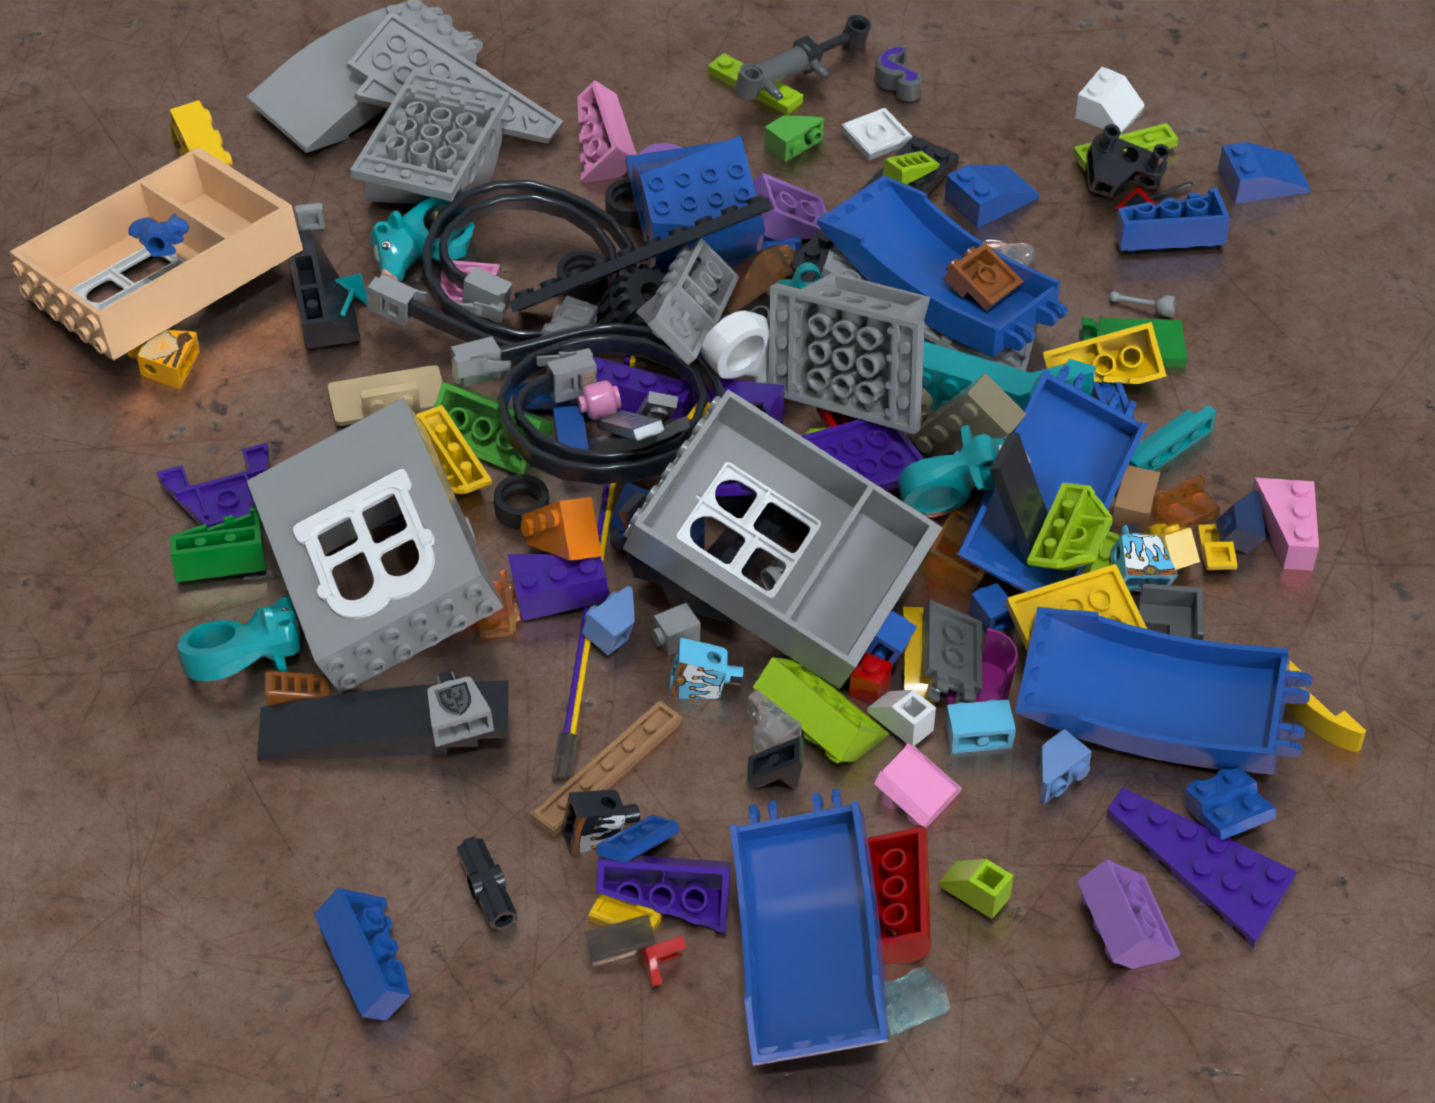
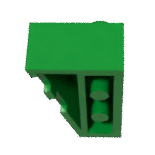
[169,507,266,582]

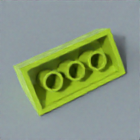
[753,657,889,763]

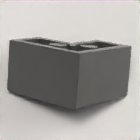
[1138,584,1204,640]

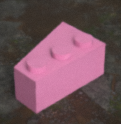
[1252,478,1319,571]

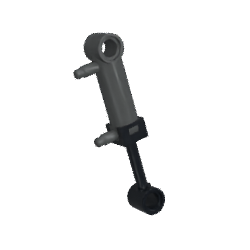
[734,15,871,100]

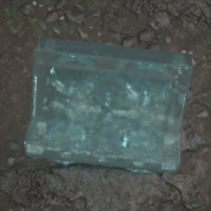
[885,966,950,1035]

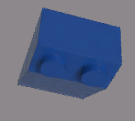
[1218,142,1311,204]
[945,165,1040,228]

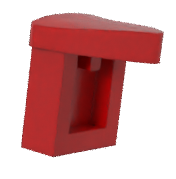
[639,935,687,987]

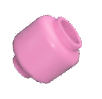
[577,380,621,421]

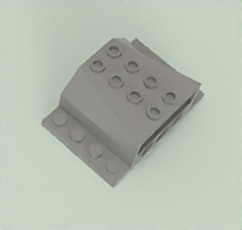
[350,71,510,204]
[769,273,931,434]

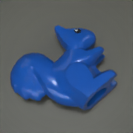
[128,213,189,257]

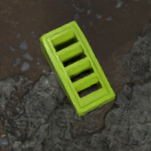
[883,151,940,185]

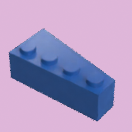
[1115,188,1230,251]

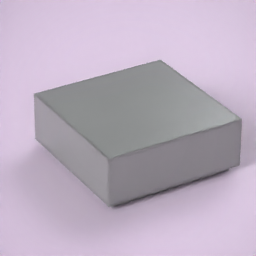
[295,203,325,231]

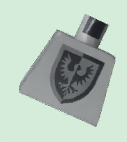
[427,671,494,747]

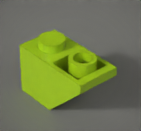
[938,859,1014,919]

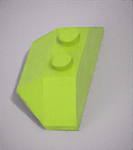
[1027,483,1113,571]

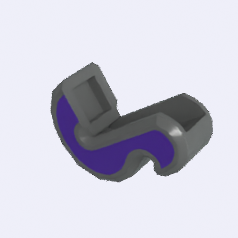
[875,46,922,102]

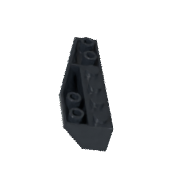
[288,229,360,349]

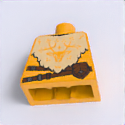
[127,330,200,389]

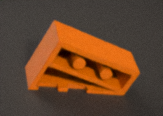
[521,497,602,561]

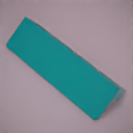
[1129,405,1217,471]

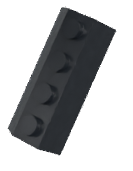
[706,501,798,582]

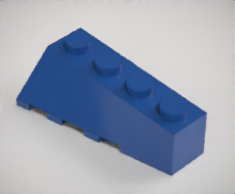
[314,888,411,1021]

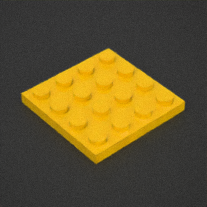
[1005,564,1147,652]

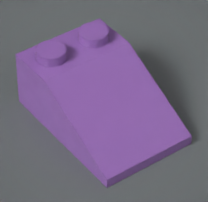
[753,173,827,240]

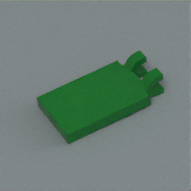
[1079,317,1187,367]

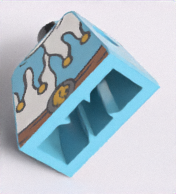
[1110,523,1178,591]
[669,638,743,699]

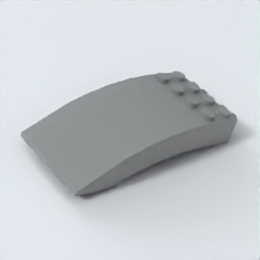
[246,0,483,153]

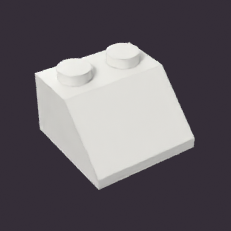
[1075,67,1144,135]

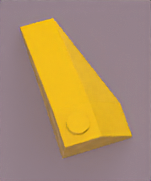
[1042,322,1166,384]

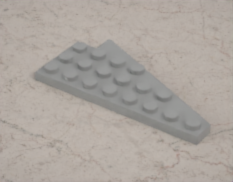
[346,11,563,144]

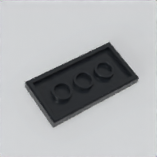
[990,433,1048,566]

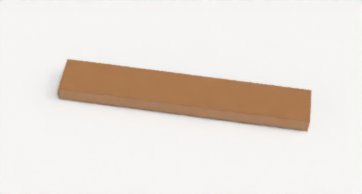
[530,700,682,837]

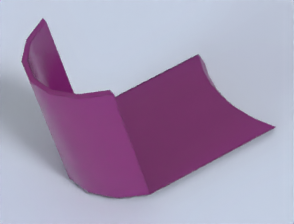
[944,628,1018,705]

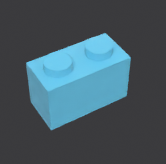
[945,700,1016,754]

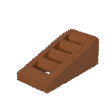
[265,671,330,706]

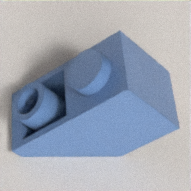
[582,585,635,655]
[1039,729,1092,804]

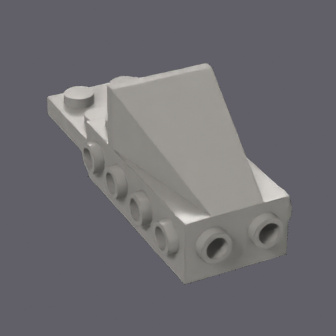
[636,238,739,365]

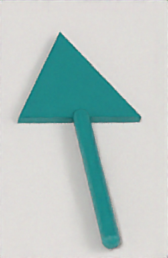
[335,273,367,317]

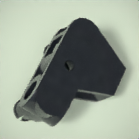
[1086,124,1170,199]

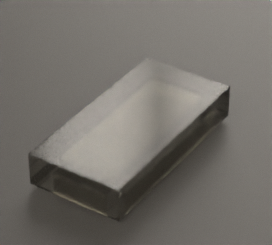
[584,914,656,966]

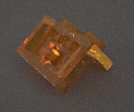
[1151,474,1221,528]
[477,570,521,639]

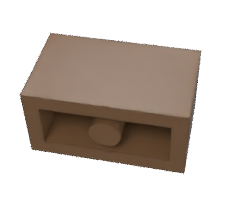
[1108,465,1160,533]

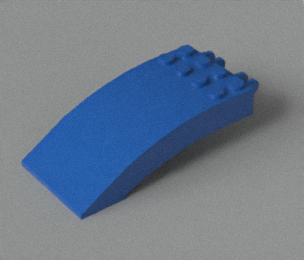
[817,175,1068,357]
[957,364,1148,592]
[1016,607,1312,774]
[730,789,889,1066]

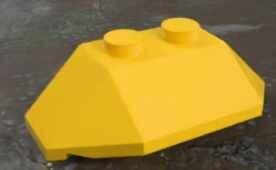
[416,405,492,494]

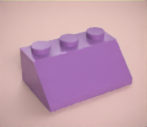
[1077,859,1181,969]

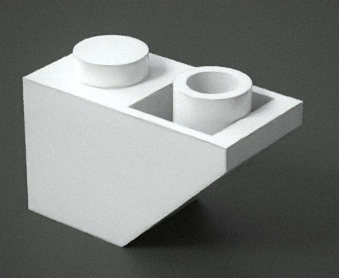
[867,690,936,746]

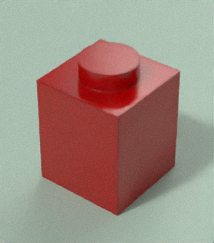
[849,652,892,705]

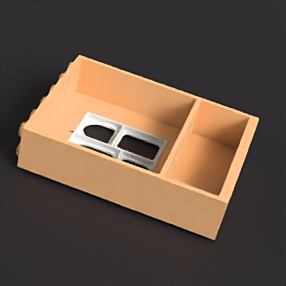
[9,147,303,360]

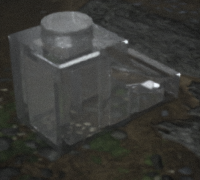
[747,689,802,753]

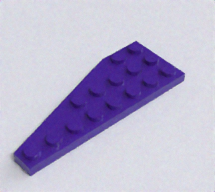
[715,419,924,496]

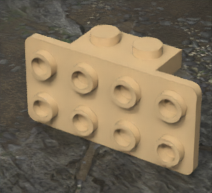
[328,365,443,426]

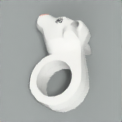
[701,310,770,383]

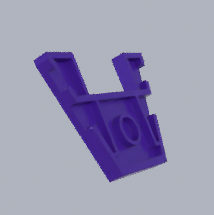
[157,443,269,528]

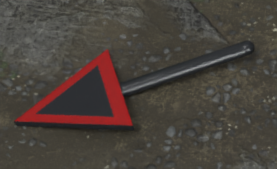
[1114,181,1193,211]

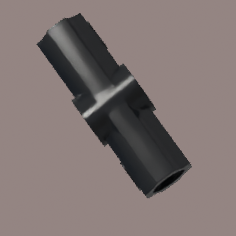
[457,836,517,930]

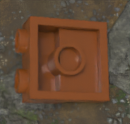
[944,242,1024,311]

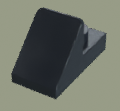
[747,736,804,790]

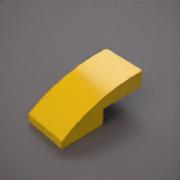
[1196,524,1238,570]

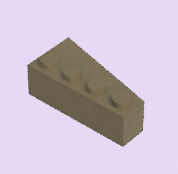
[909,373,1026,458]

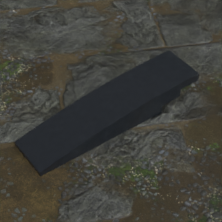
[257,680,509,761]

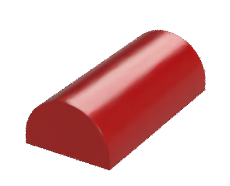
[868,826,931,964]

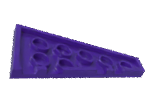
[1106,787,1297,948]

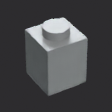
[651,603,701,656]

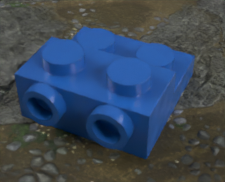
[1185,767,1276,840]

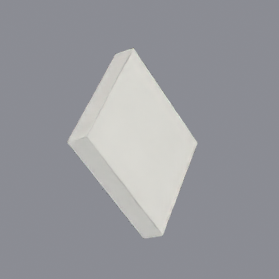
[841,108,913,161]

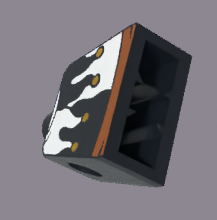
[561,790,640,856]

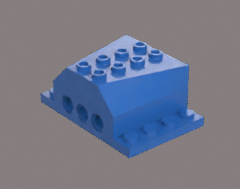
[625,135,766,290]

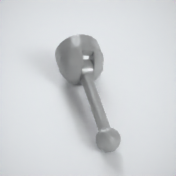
[1109,291,1176,318]

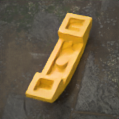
[902,607,935,706]
[1285,660,1366,753]

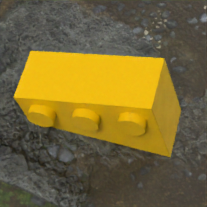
[170,100,233,166]

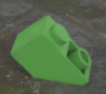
[764,115,824,162]

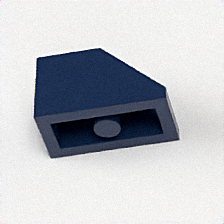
[1216,490,1266,554]

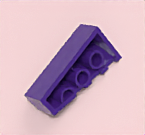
[569,357,693,419]
[596,855,731,934]

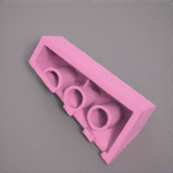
[577,80,637,183]

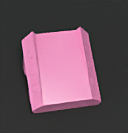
[874,743,962,828]

